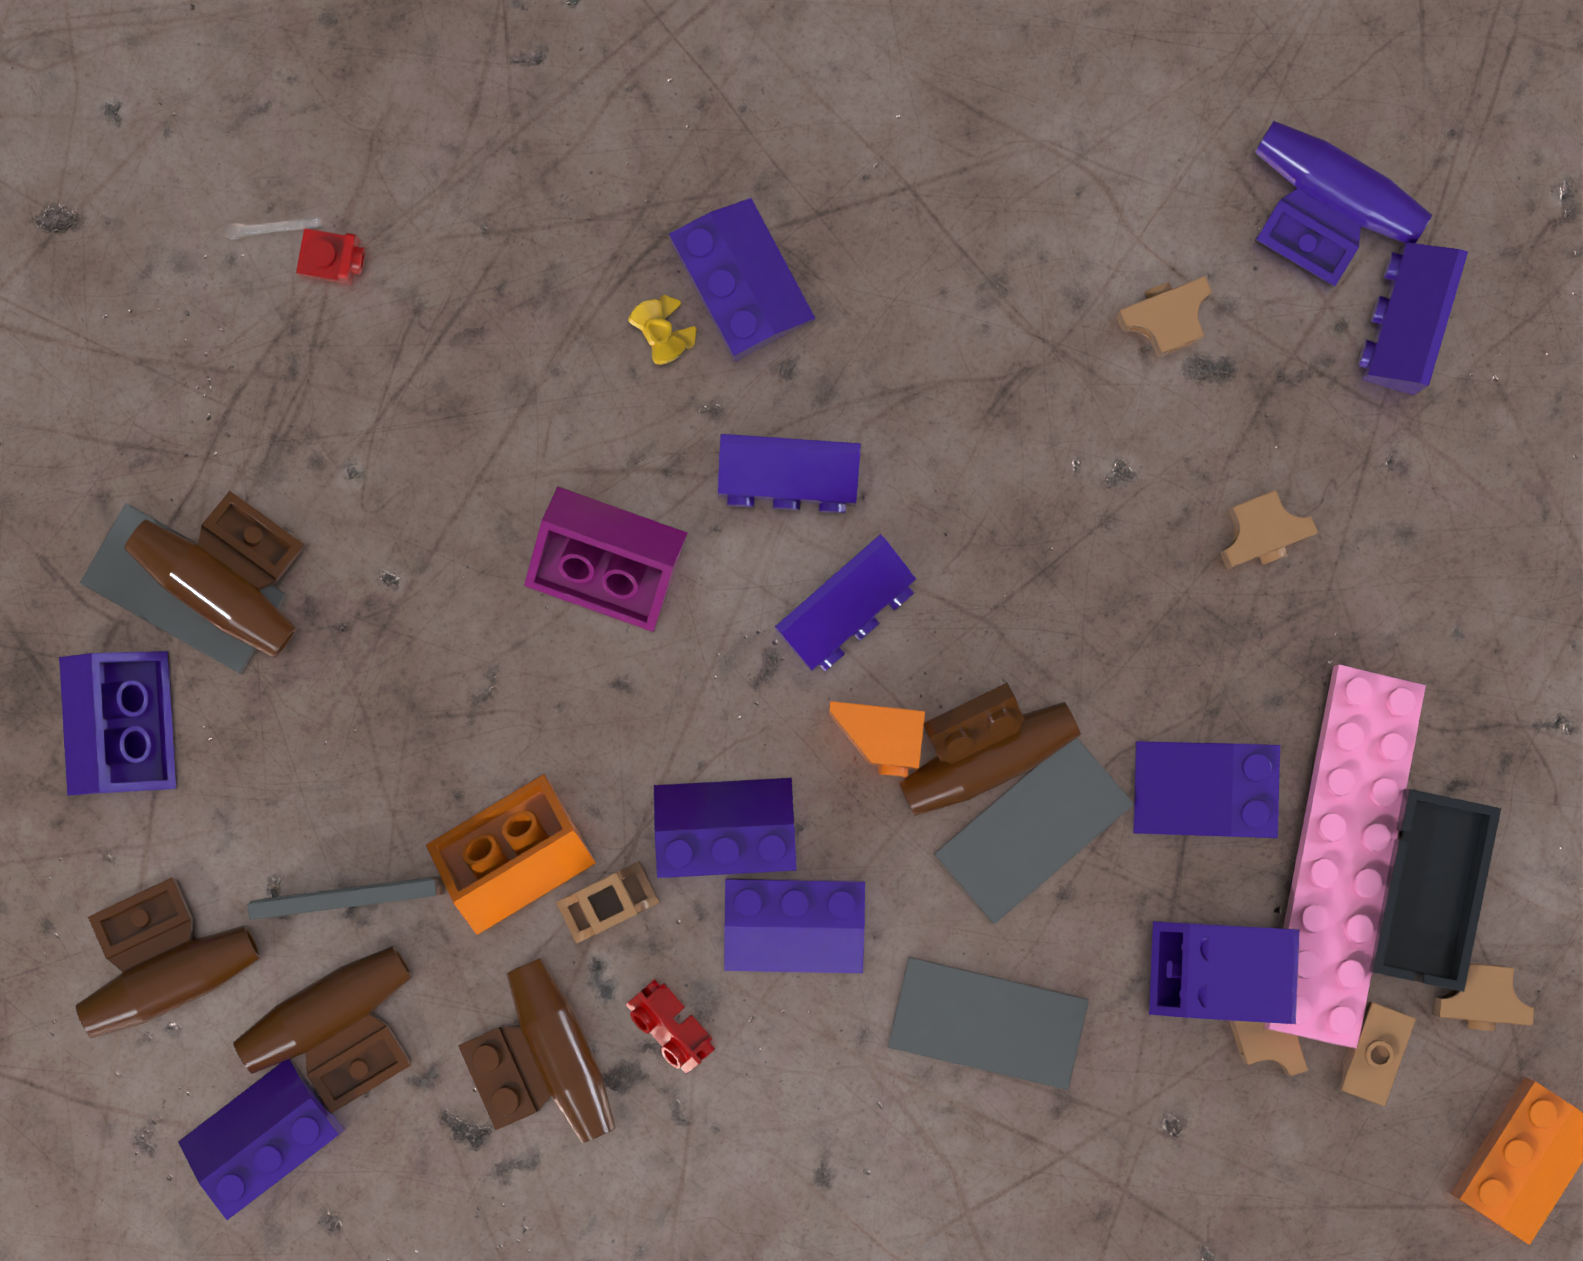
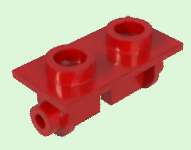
[625,979,715,1074]

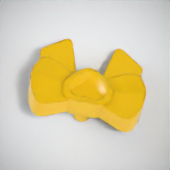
[628,295,697,365]

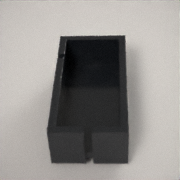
[1370,789,1501,992]

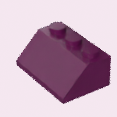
[524,486,688,632]

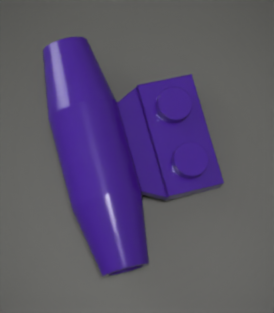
[1255,121,1432,287]

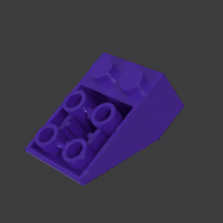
[1149,921,1300,1024]

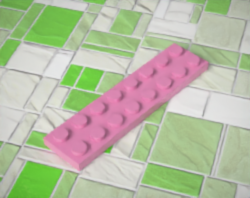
[1264,665,1426,1048]

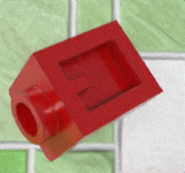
[296,228,366,285]

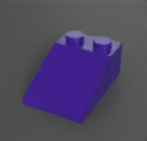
[1133,741,1280,838]

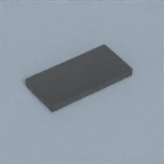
[80,503,287,674]
[934,738,1134,924]
[247,876,445,920]
[887,957,1089,1090]

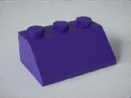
[669,198,816,362]
[1358,242,1468,395]
[718,434,861,514]
[775,534,916,672]
[59,651,176,796]
[654,778,797,878]
[724,878,865,973]
[178,1059,345,1220]

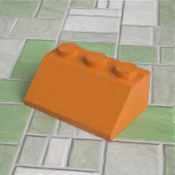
[828,701,925,777]
[426,774,596,935]
[1450,1077,1583,1245]

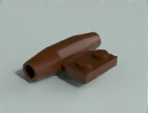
[124,491,304,658]
[899,683,1081,816]
[76,877,261,1038]
[233,946,412,1113]
[458,958,616,1143]

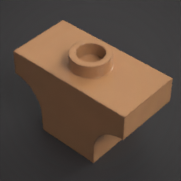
[1116,276,1212,358]
[1220,490,1318,569]
[556,861,660,944]
[1432,963,1534,1031]
[1339,1002,1416,1106]
[1229,1020,1308,1076]

